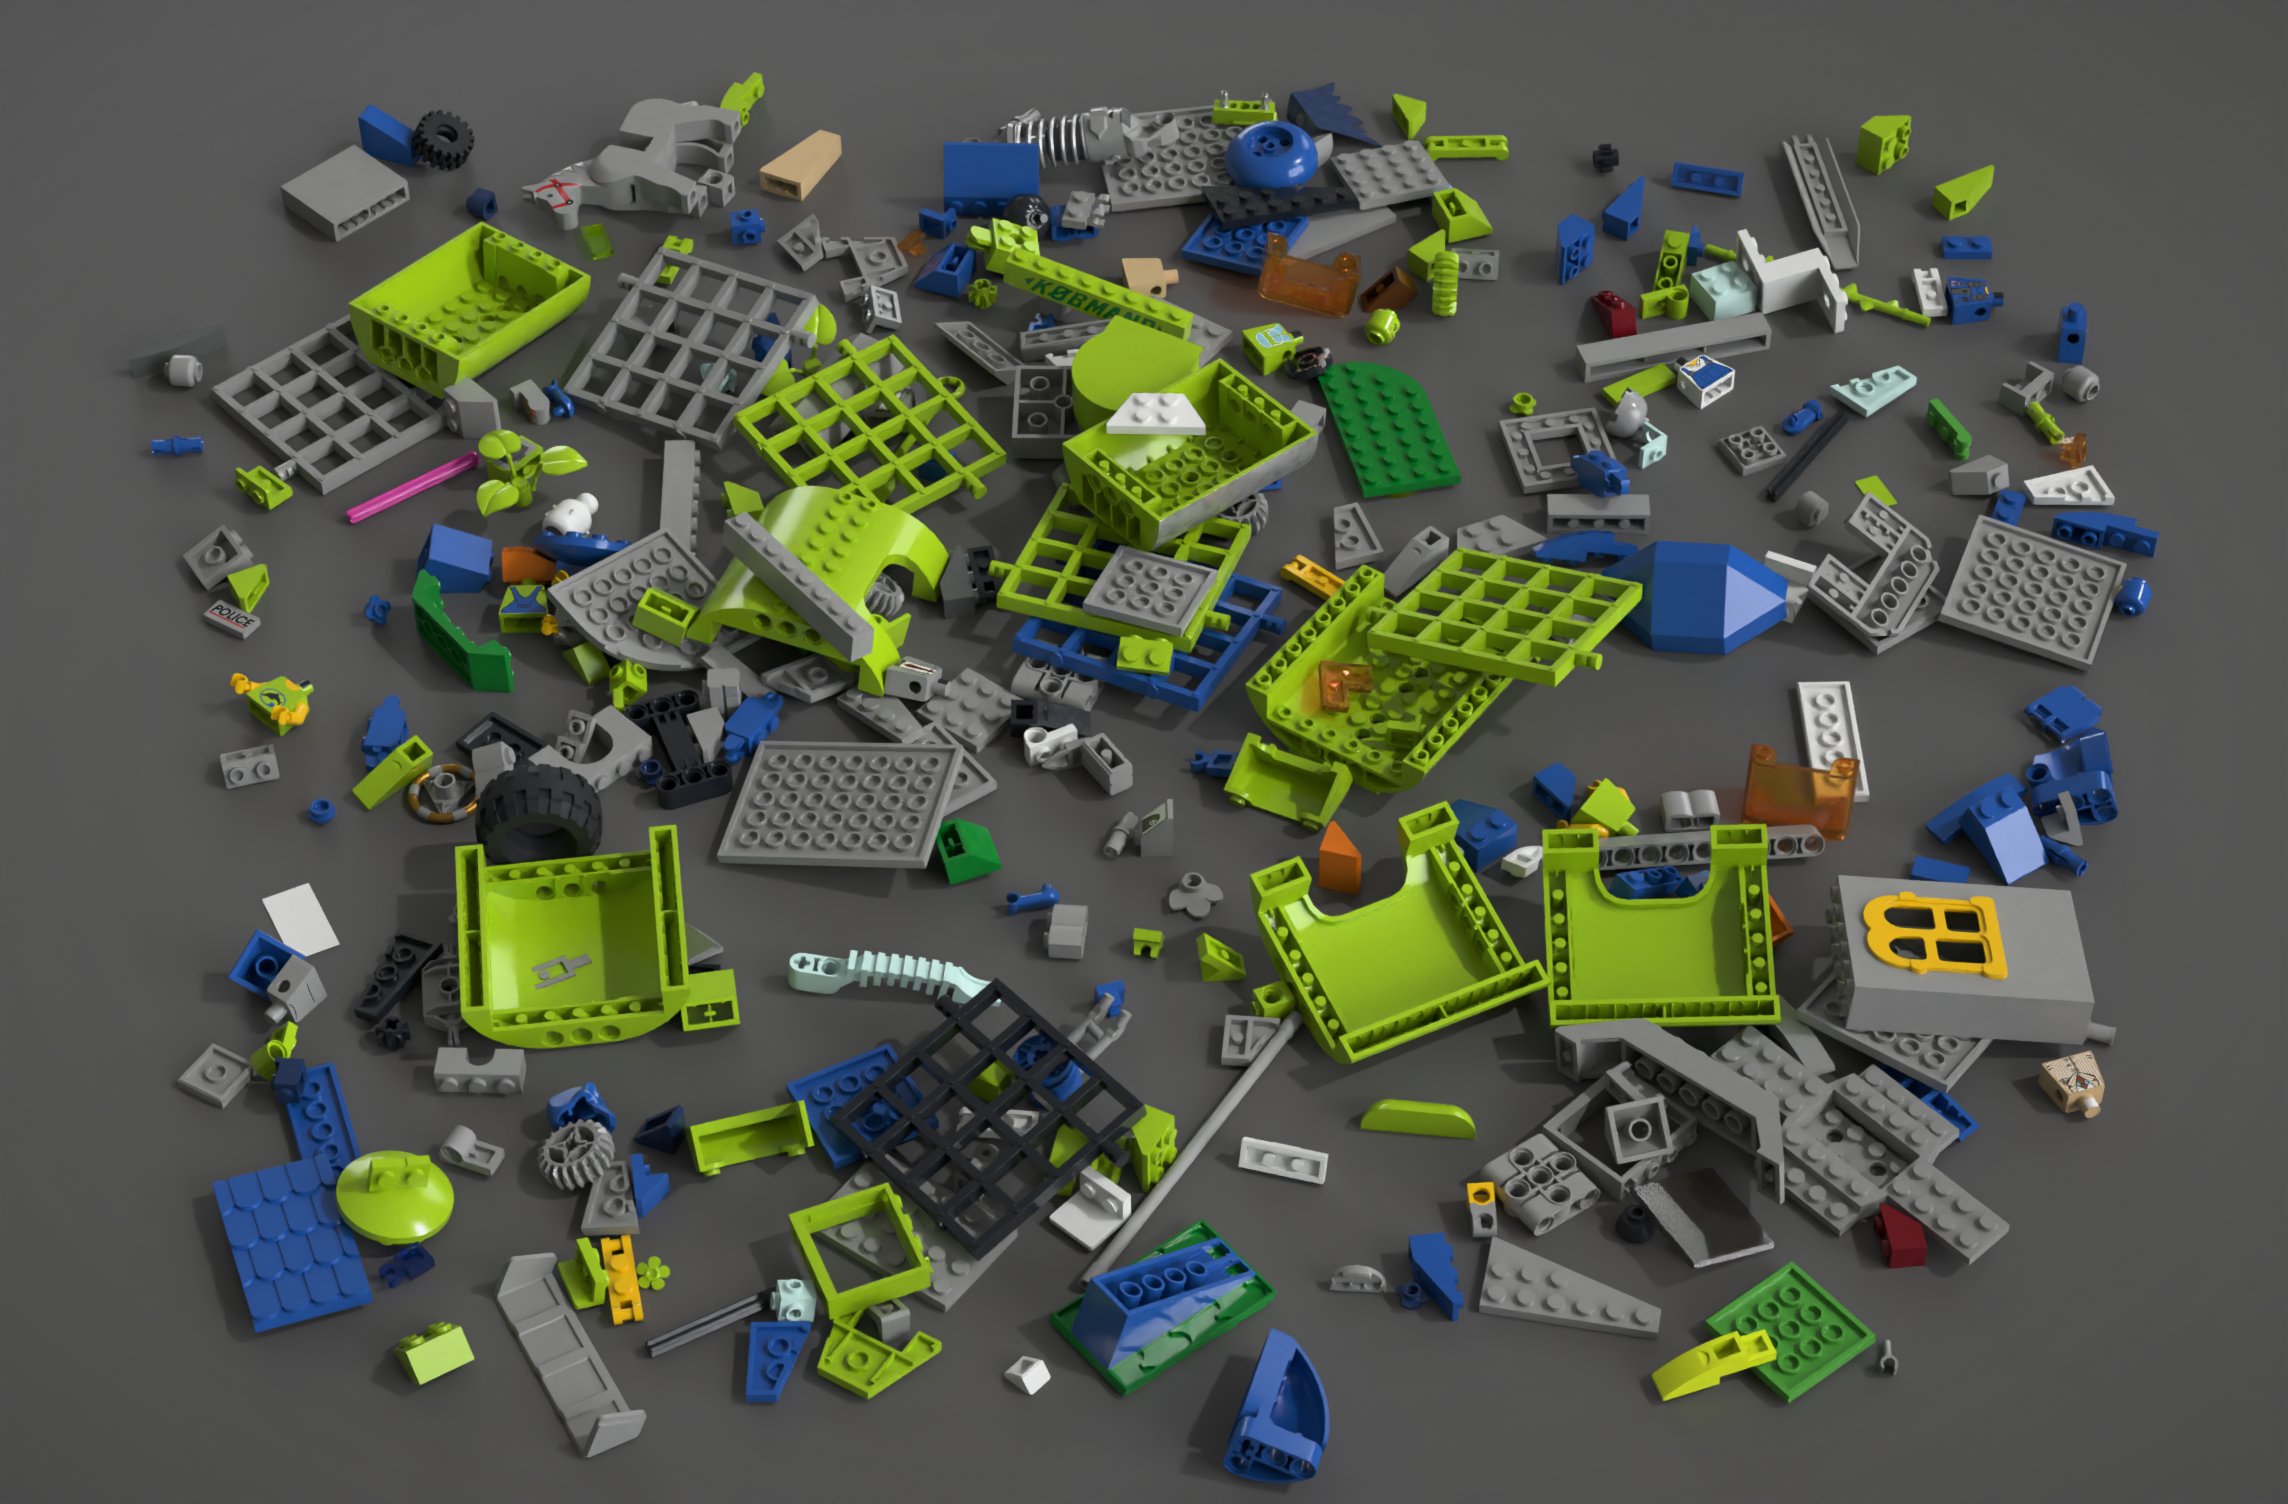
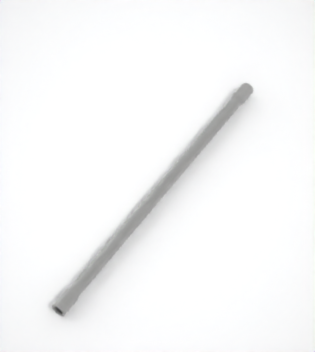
[1078,1011,1304,1291]

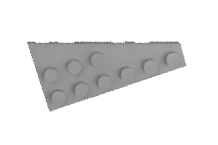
[1479,1236,1661,1340]

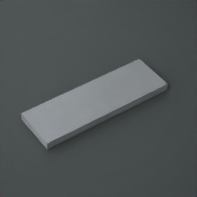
[1275,205,1396,271]

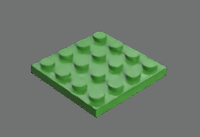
[1704,1261,1876,1404]

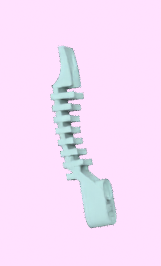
[788,950,1001,1007]

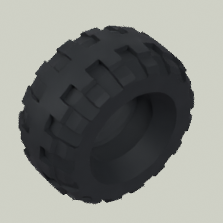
[475,764,603,865]

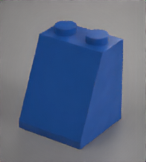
[415,523,495,594]

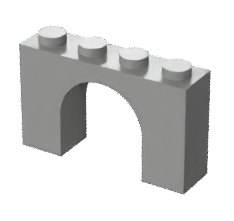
[528,705,654,793]

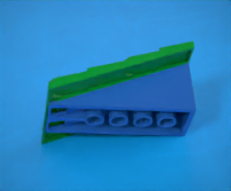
[1049,1218,1277,1397]

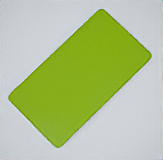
[1855,475,1897,506]

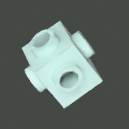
[770,1279,817,1322]

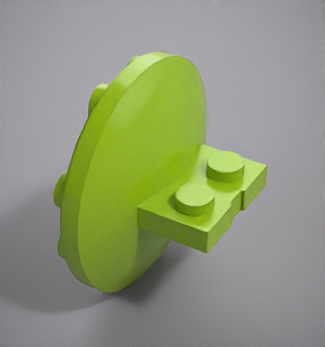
[335,1151,454,1246]

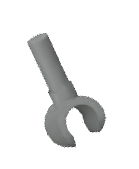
[1878,1340,1898,1375]

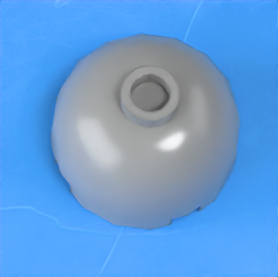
[1604,387,1649,438]

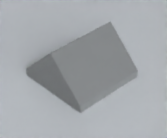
[1604,1095,1674,1164]

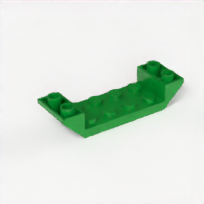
[411,569,515,693]

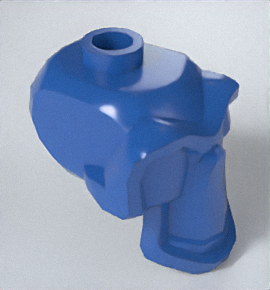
[546,1082,617,1133]

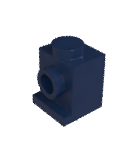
[271,1057,308,1104]

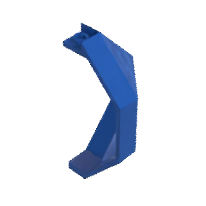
[1602,541,1789,655]

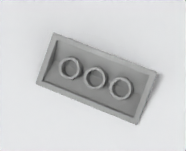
[933,321,1024,385]

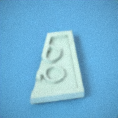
[1829,365,1917,417]

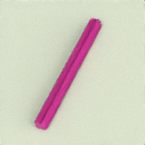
[345,451,480,524]

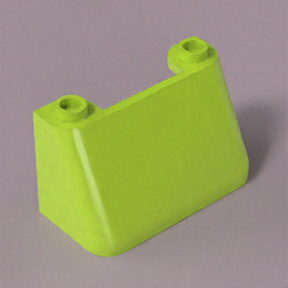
[1224,732,1353,832]

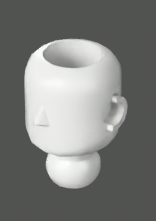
[542,493,598,538]

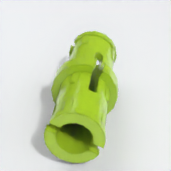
[2025,401,2065,445]

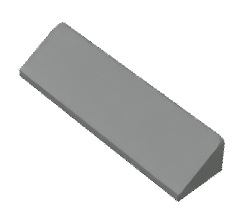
[1020,318,1112,362]

